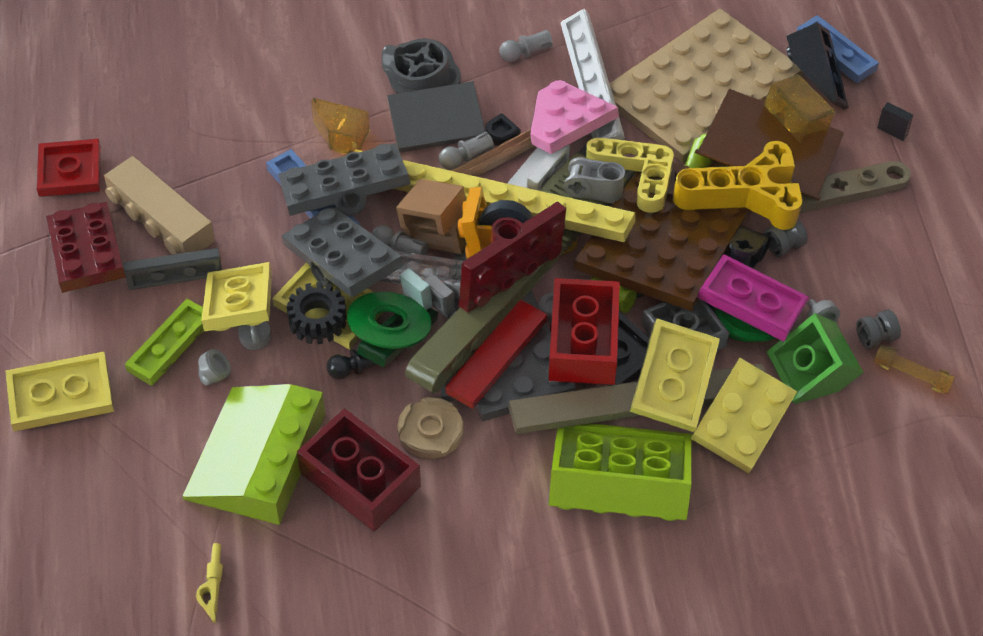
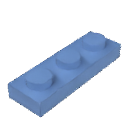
[797,15,879,83]

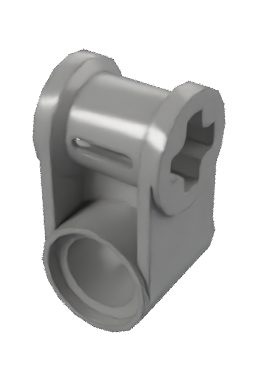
[564,157,625,203]

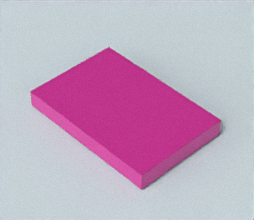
[698,254,809,342]

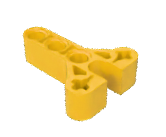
[673,141,802,230]

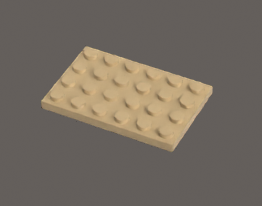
[609,8,802,163]

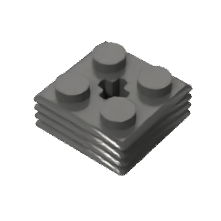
[641,299,729,350]

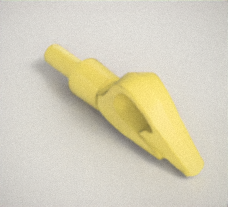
[196,543,223,623]

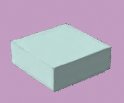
[400,269,432,310]

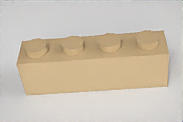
[104,156,215,255]

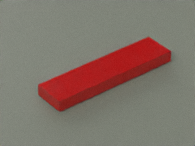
[445,299,547,409]

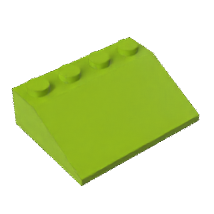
[182,384,326,525]
[548,423,692,521]

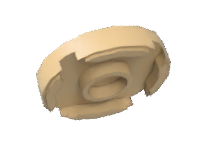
[397,397,464,459]

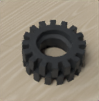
[287,282,347,344]

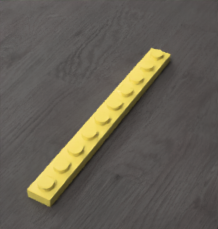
[354,149,636,242]

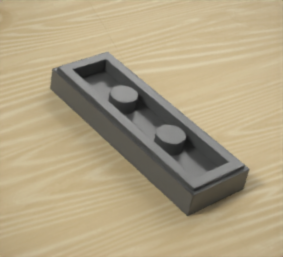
[123,248,222,290]

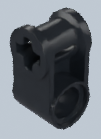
[729,225,771,269]

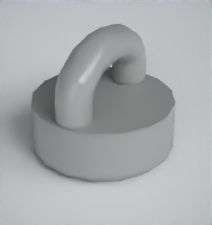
[807,299,840,323]
[238,321,271,350]
[198,349,231,385]

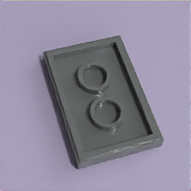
[387,81,485,152]

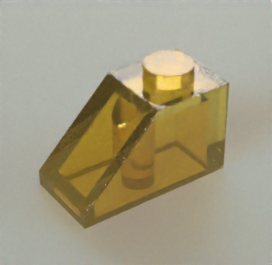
[311,98,370,154]

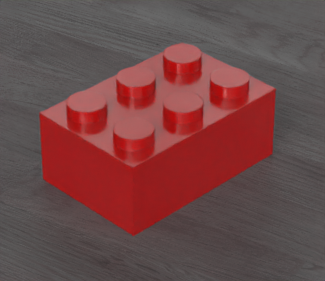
[548,278,620,385]

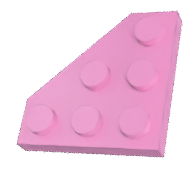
[530,80,619,154]

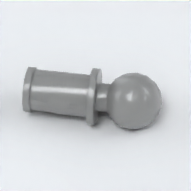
[499,30,553,62]
[439,132,494,170]
[372,225,429,262]

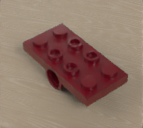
[459,201,567,313]
[46,202,126,293]

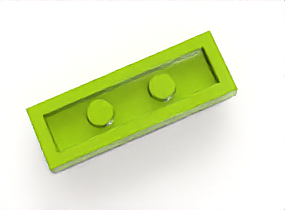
[125,299,204,386]

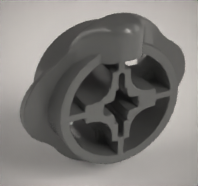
[381,38,461,94]

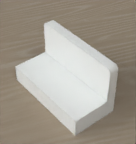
[508,145,570,191]

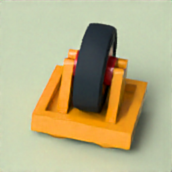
[458,187,533,259]

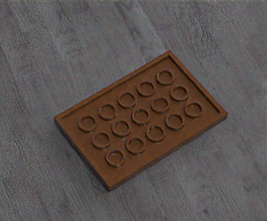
[574,162,752,311]

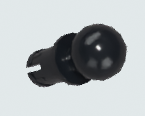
[326,349,378,380]

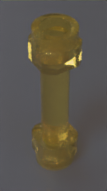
[874,345,955,394]

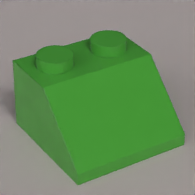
[766,313,864,404]

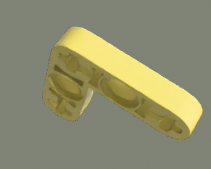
[586,138,674,213]

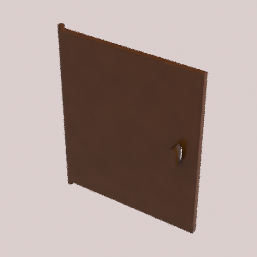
[694,89,844,201]

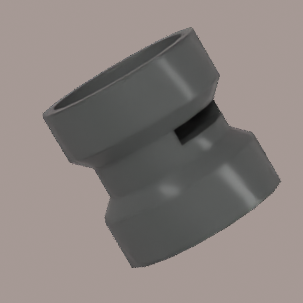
[764,219,808,257]
[856,309,901,349]

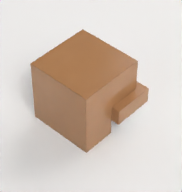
[396,179,466,254]

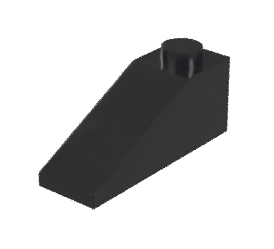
[786,22,849,110]

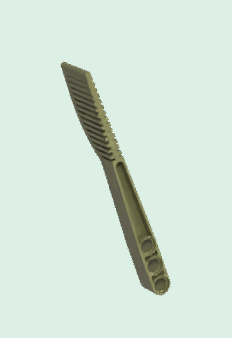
[405,152,628,394]

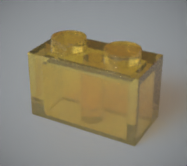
[764,74,836,143]

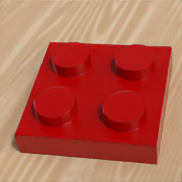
[36,138,101,197]

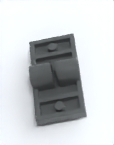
[278,143,410,216]
[281,206,404,298]

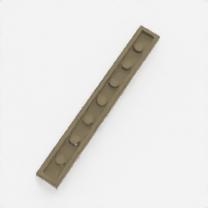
[508,363,766,435]

